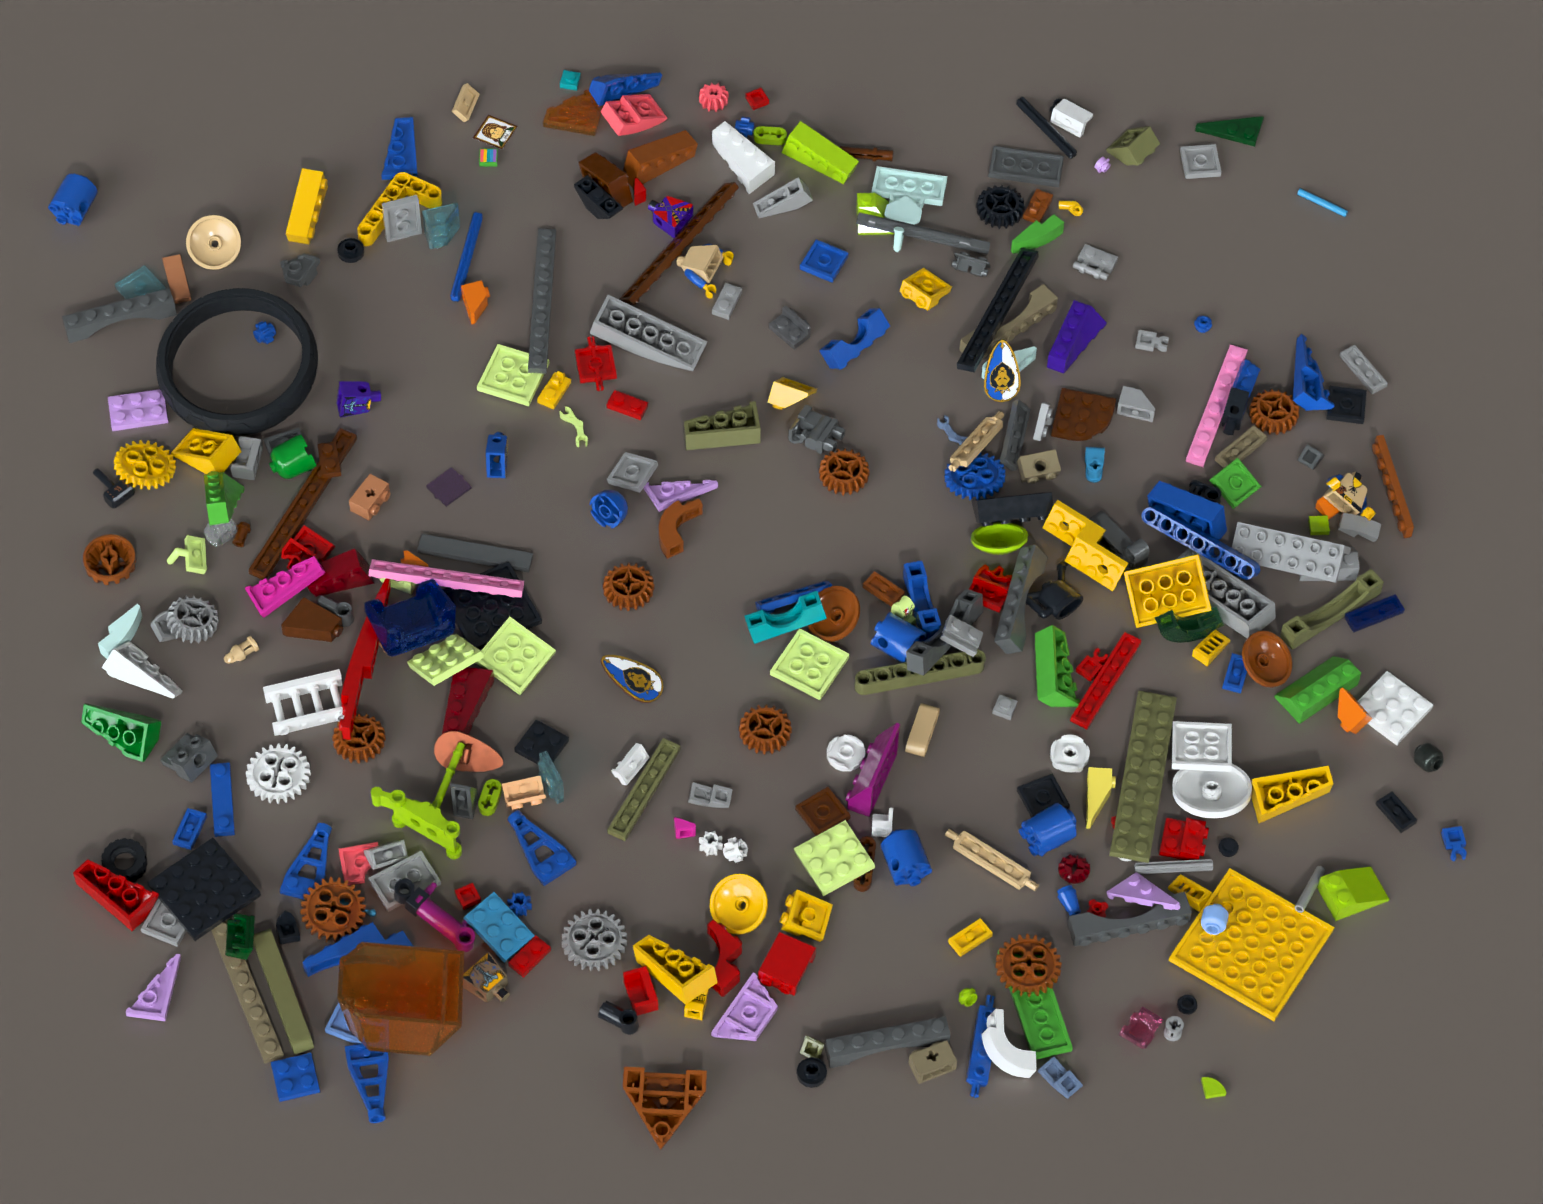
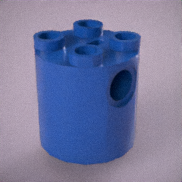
[48,174,98,226]
[870,612,927,663]
[1018,803,1077,856]
[881,829,932,886]

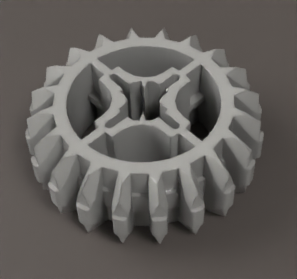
[166,595,219,644]

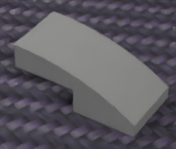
[1338,513,1381,542]
[688,782,733,808]

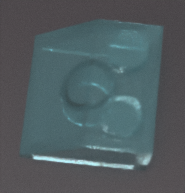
[422,203,460,249]

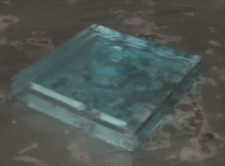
[115,265,166,299]

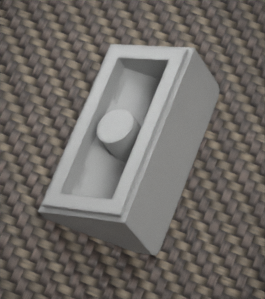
[363,839,408,870]

